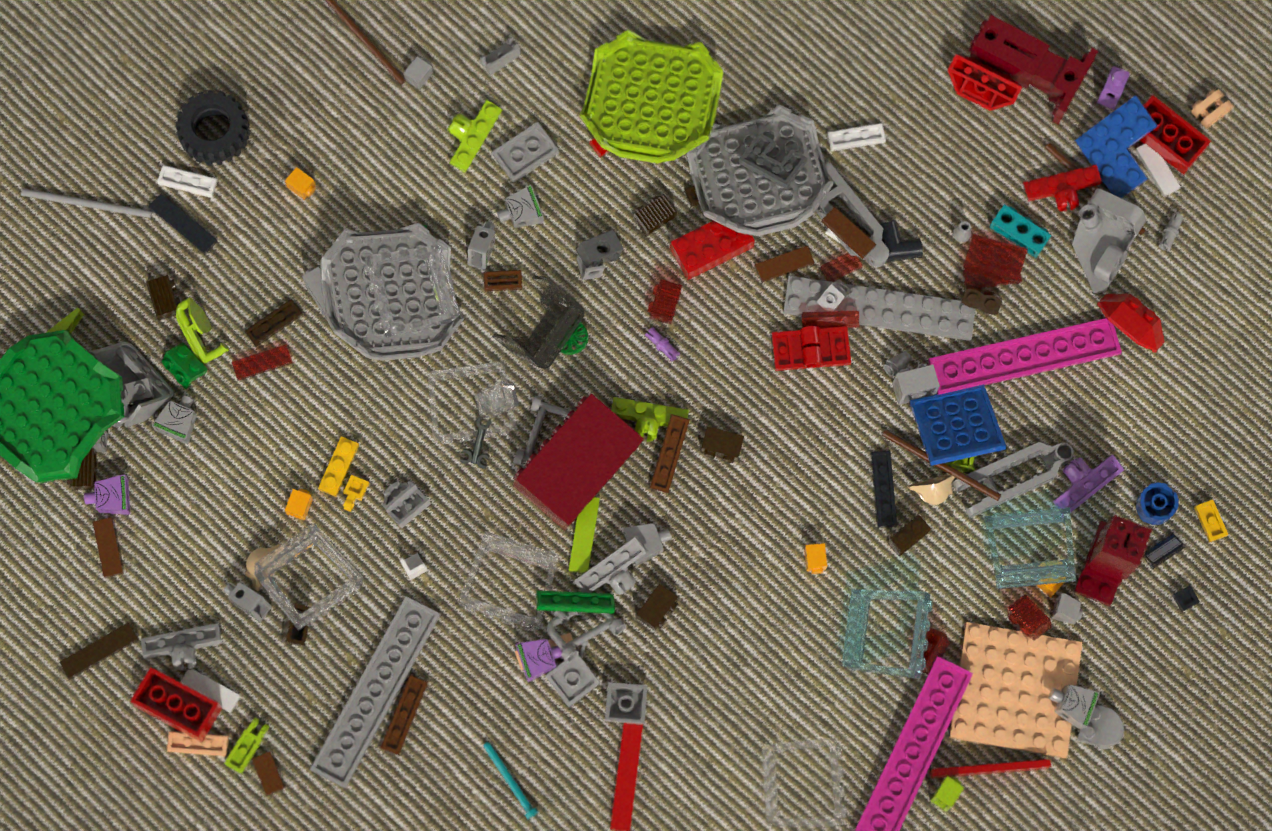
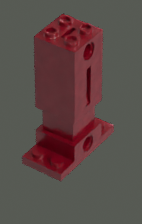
[968,15,1098,125]
[1074,515,1153,607]

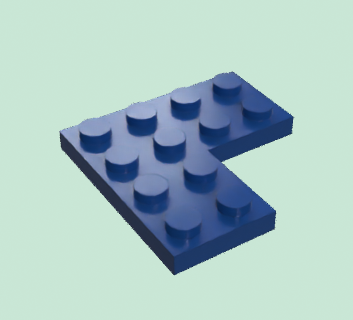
[1075,96,1158,198]

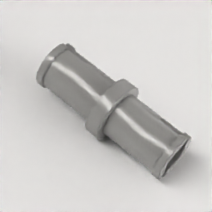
[1159,213,1183,251]

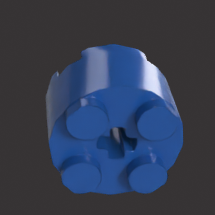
[1136,482,1179,525]

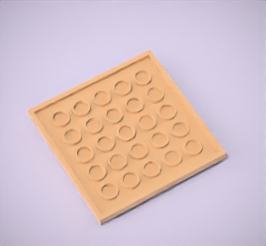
[949,622,1083,759]

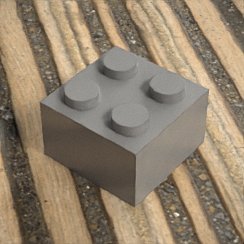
[892,364,940,405]

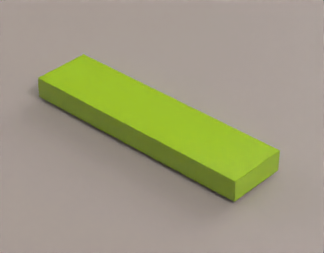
[569,497,600,573]

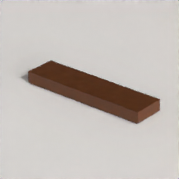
[650,414,690,493]
[380,675,429,756]

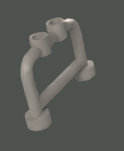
[513,395,570,466]
[547,611,626,663]

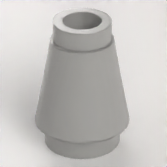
[953,221,971,242]
[883,351,912,377]

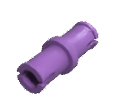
[645,327,680,362]

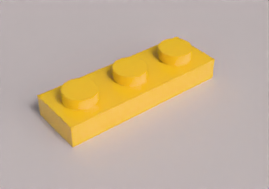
[318,436,359,497]

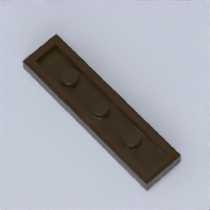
[59,622,139,680]

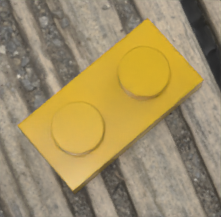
[1194,500,1229,543]

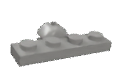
[113,378,154,427]
[574,536,648,595]
[141,623,222,671]

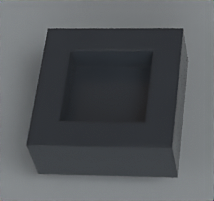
[1172,586,1200,612]

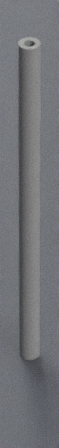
[21,188,152,218]

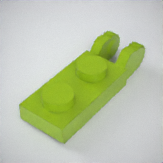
[224,717,270,775]

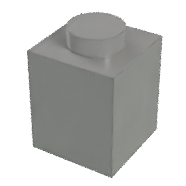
[404,56,433,90]

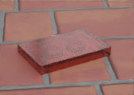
[963,234,1028,283]

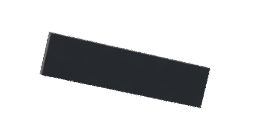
[148,194,218,255]
[871,451,897,528]

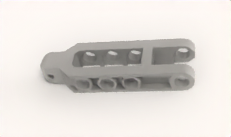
[816,160,889,267]
[952,442,1074,518]

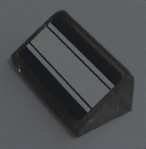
[1143,533,1186,570]

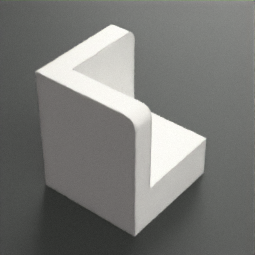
[400,553,427,580]

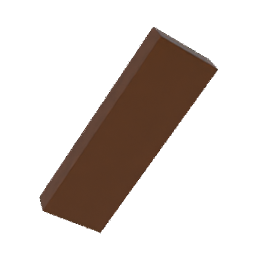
[821,207,877,259]
[755,246,814,283]
[92,517,124,578]

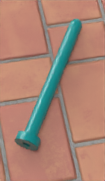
[483,742,539,820]

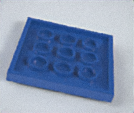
[910,384,1006,466]

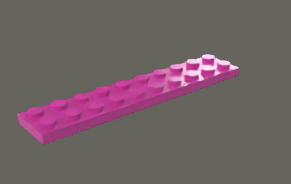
[928,318,1122,395]
[855,656,973,831]

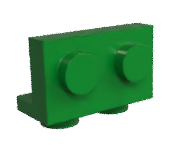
[162,342,208,389]

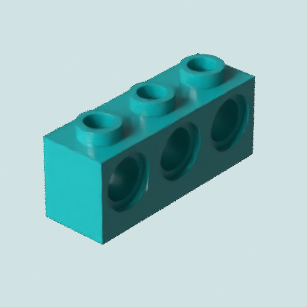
[989,204,1052,258]

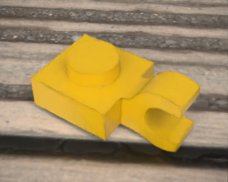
[343,475,369,512]

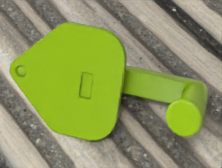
[176,297,230,364]

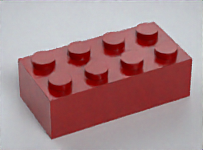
[1140,95,1211,175]
[670,221,755,281]
[130,667,222,743]

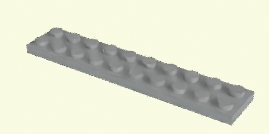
[783,276,975,341]
[310,596,441,789]

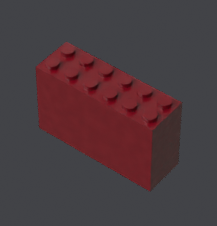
[512,393,644,531]

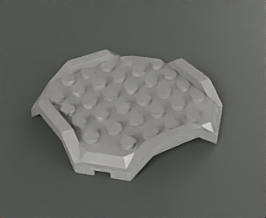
[686,105,833,236]
[320,223,465,361]

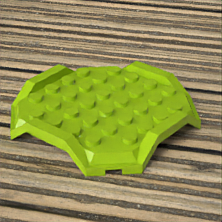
[579,30,723,163]

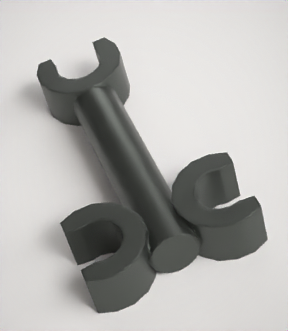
[460,416,492,469]

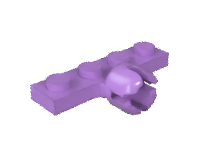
[1052,455,1124,517]

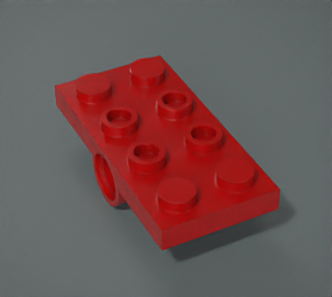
[771,326,851,371]

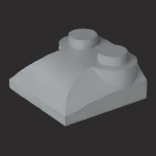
[605,682,648,724]

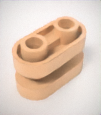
[1191,89,1234,129]

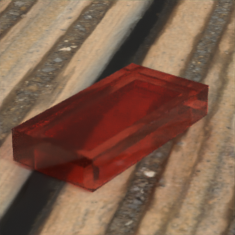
[820,253,863,282]

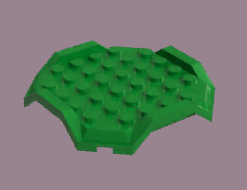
[0,330,125,484]

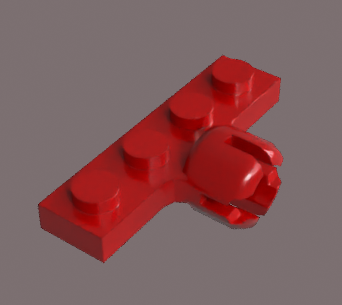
[1023,165,1101,212]

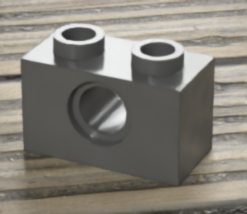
[577,230,624,268]

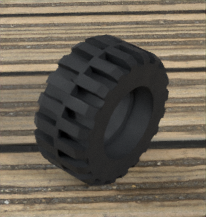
[175,90,250,166]

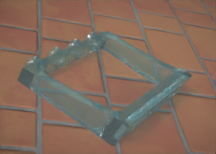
[984,506,1076,589]
[842,589,932,679]

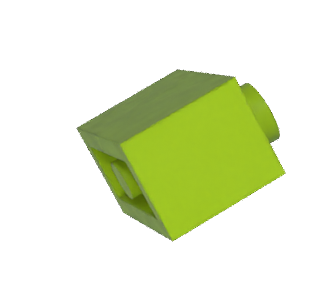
[930,776,964,812]

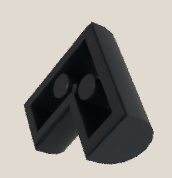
[880,221,923,263]

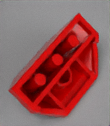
[948,53,1023,111]
[1097,294,1165,353]

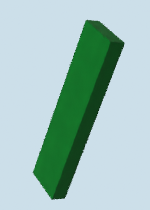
[536,590,615,614]

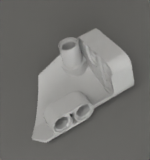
[1072,188,1146,294]

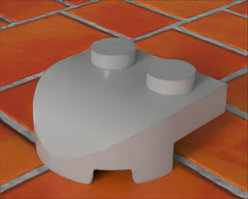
[382,481,431,529]
[1077,705,1124,749]

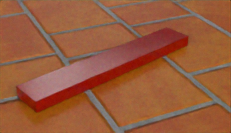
[610,723,643,831]
[930,759,1051,779]

